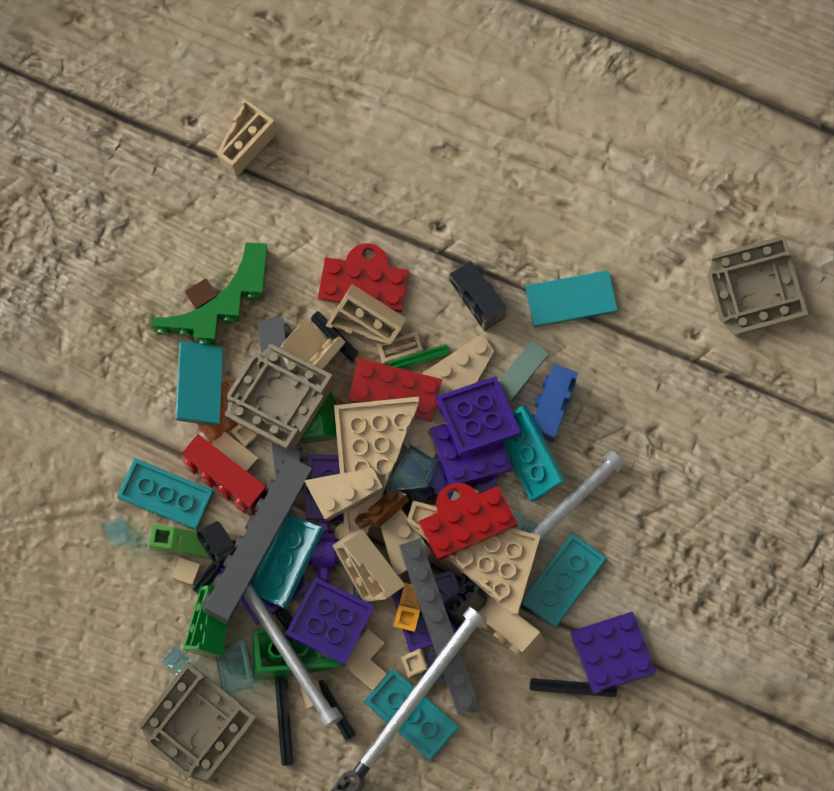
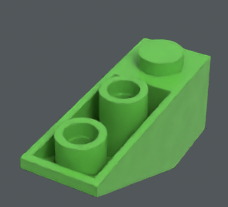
[149,524,210,559]

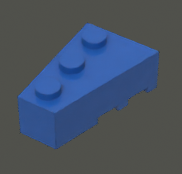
[532,364,578,442]

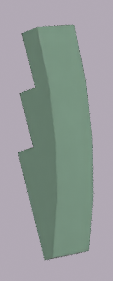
[499,341,549,406]

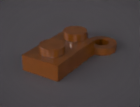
[355,488,409,528]

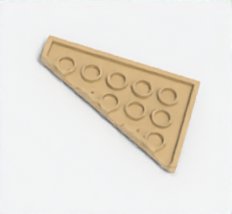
[403,334,494,473]
[334,397,420,536]
[407,501,541,617]

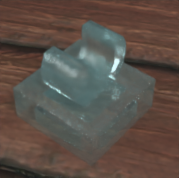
[161,646,192,677]

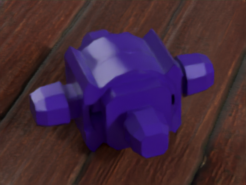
[308,521,341,583]

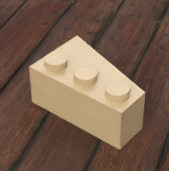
[217,98,279,176]
[326,284,406,344]
[304,468,386,521]
[380,509,432,579]
[332,530,405,602]
[479,596,548,667]

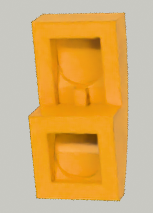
[393,582,421,632]

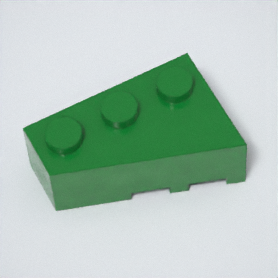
[182,585,227,658]

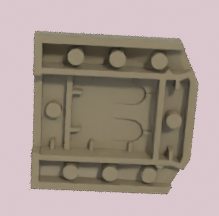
[708,235,808,336]
[225,344,335,451]
[139,662,257,780]

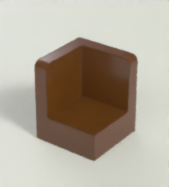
[185,278,218,310]

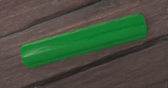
[388,344,450,370]

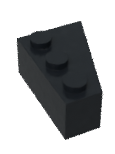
[449,261,507,331]

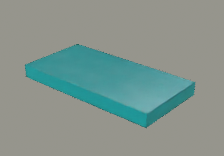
[525,270,618,328]
[175,341,223,427]
[503,405,567,502]
[117,458,214,531]
[252,515,324,609]
[521,533,607,629]
[364,669,460,761]

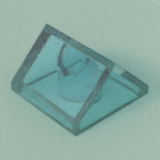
[385,445,438,491]
[216,639,257,693]

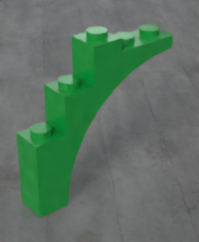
[151,242,268,345]

